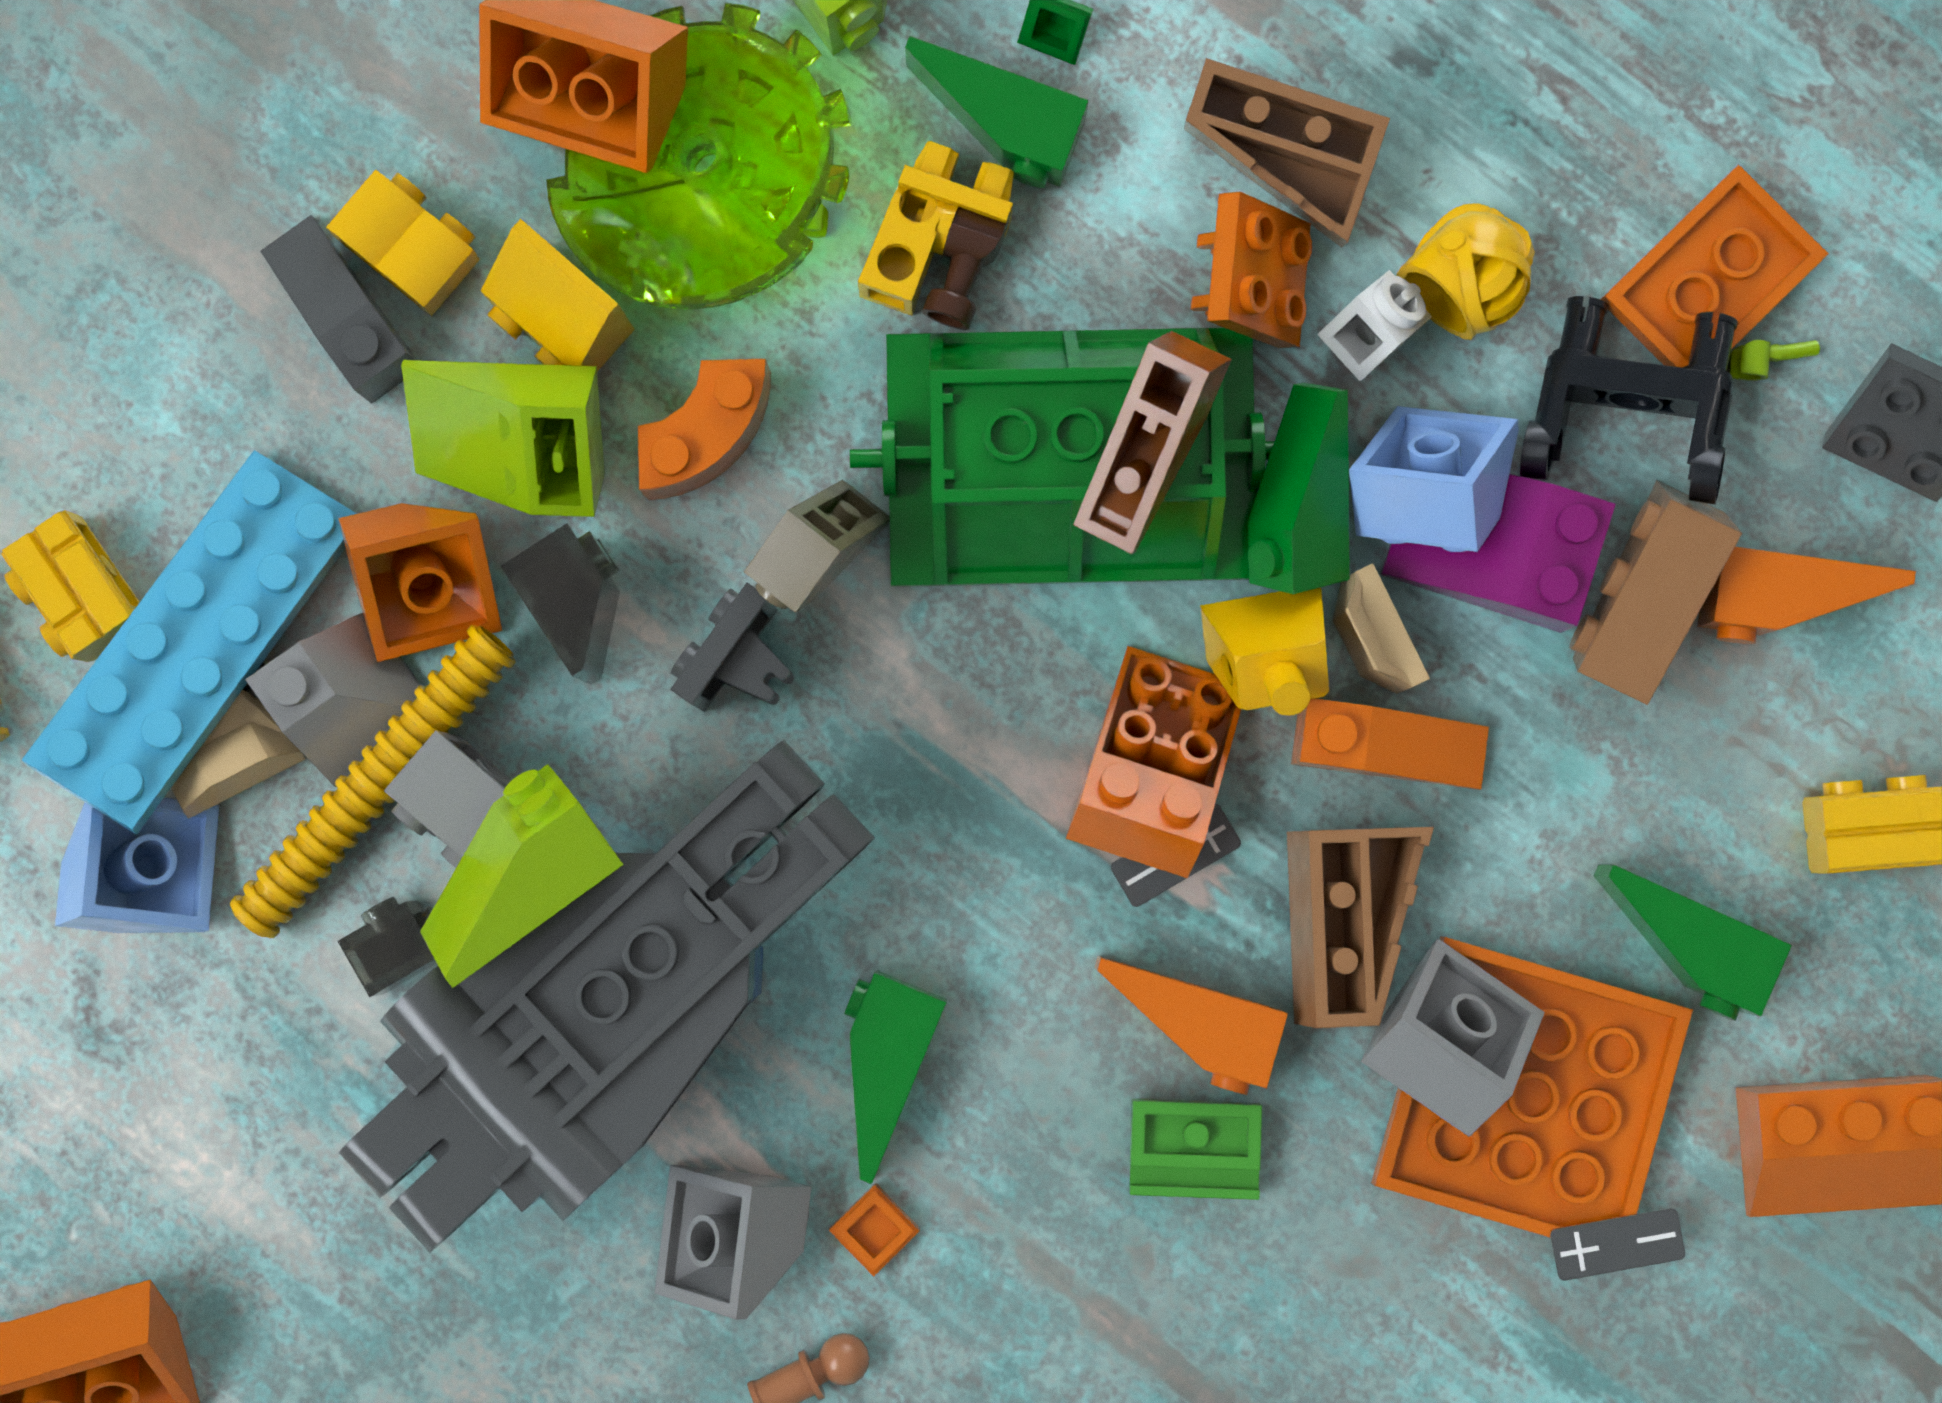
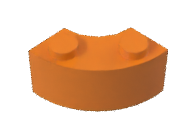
[638,359,771,500]

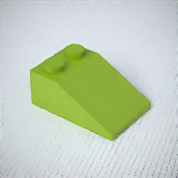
[420,764,624,988]

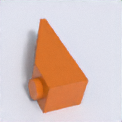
[1697,547,1916,644]
[1291,698,1489,790]
[1094,956,1288,1095]

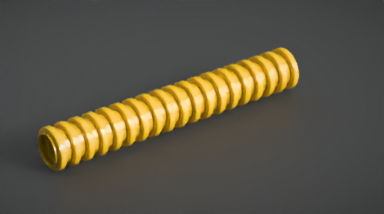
[230,625,516,939]

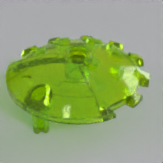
[546,3,852,310]

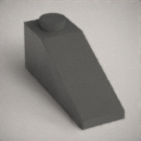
[260,215,417,404]

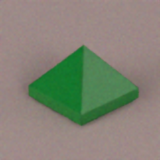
[1017,0,1094,65]

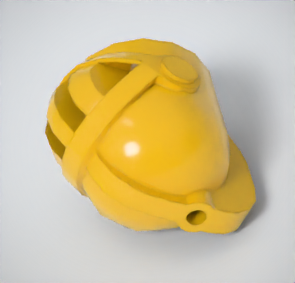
[1396,203,1535,340]

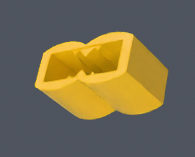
[326,169,480,317]

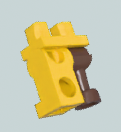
[858,141,1014,330]

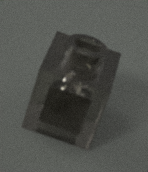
[337,897,436,997]

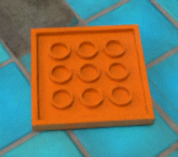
[1371,936,1693,1238]

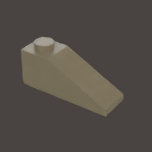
[744,479,890,613]

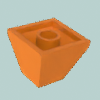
[338,503,502,662]

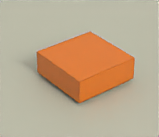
[829,1182,920,1277]

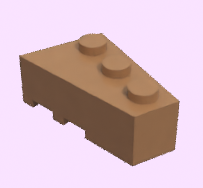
[1184,58,1390,248]
[1569,480,1742,705]
[1287,827,1434,1028]

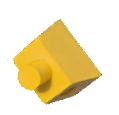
[1200,587,1329,716]

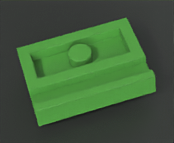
[1129,1099,1262,1200]

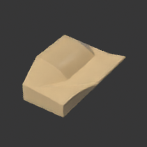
[1333,563,1430,694]
[171,690,306,819]

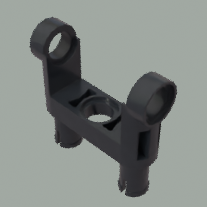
[1520,296,1738,505]

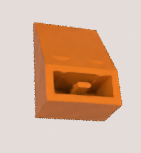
[1066,646,1241,878]

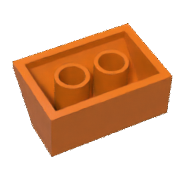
[479,0,688,173]
[1736,1075,1942,1217]
[0,1279,200,1403]

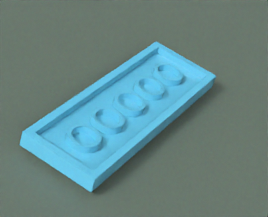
[22,450,357,835]

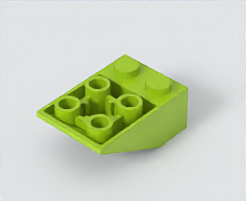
[401,360,605,517]

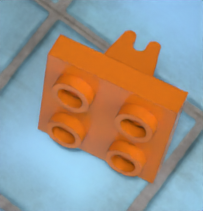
[1191,192,1312,348]

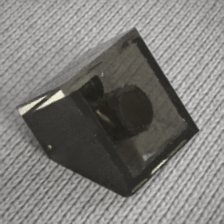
[501,523,620,685]

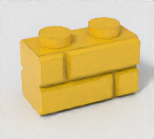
[1,510,140,662]
[1802,775,1942,874]

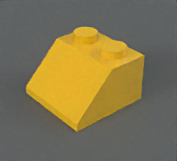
[480,218,635,372]

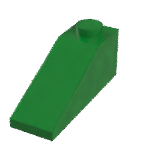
[905,36,1089,188]
[1248,382,1350,594]
[1594,864,1792,1021]
[844,970,947,1184]

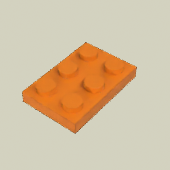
[1600,165,1829,368]

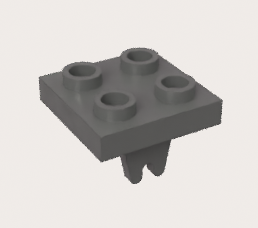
[1822,343,1942,502]
[670,582,794,712]

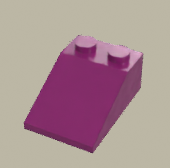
[1380,474,1616,633]

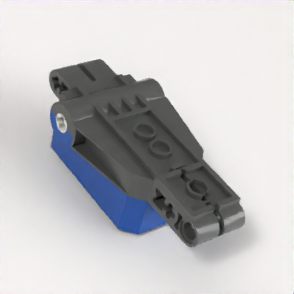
[339,740,875,1253]

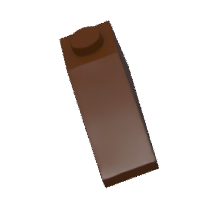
[1073,331,1232,554]

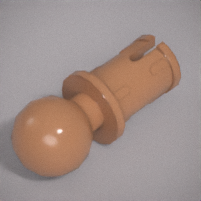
[747,1333,870,1403]

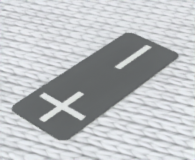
[1111,804,1241,907]
[1550,1208,1685,1281]

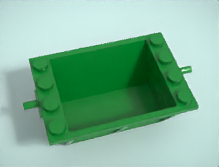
[850,327,1274,587]

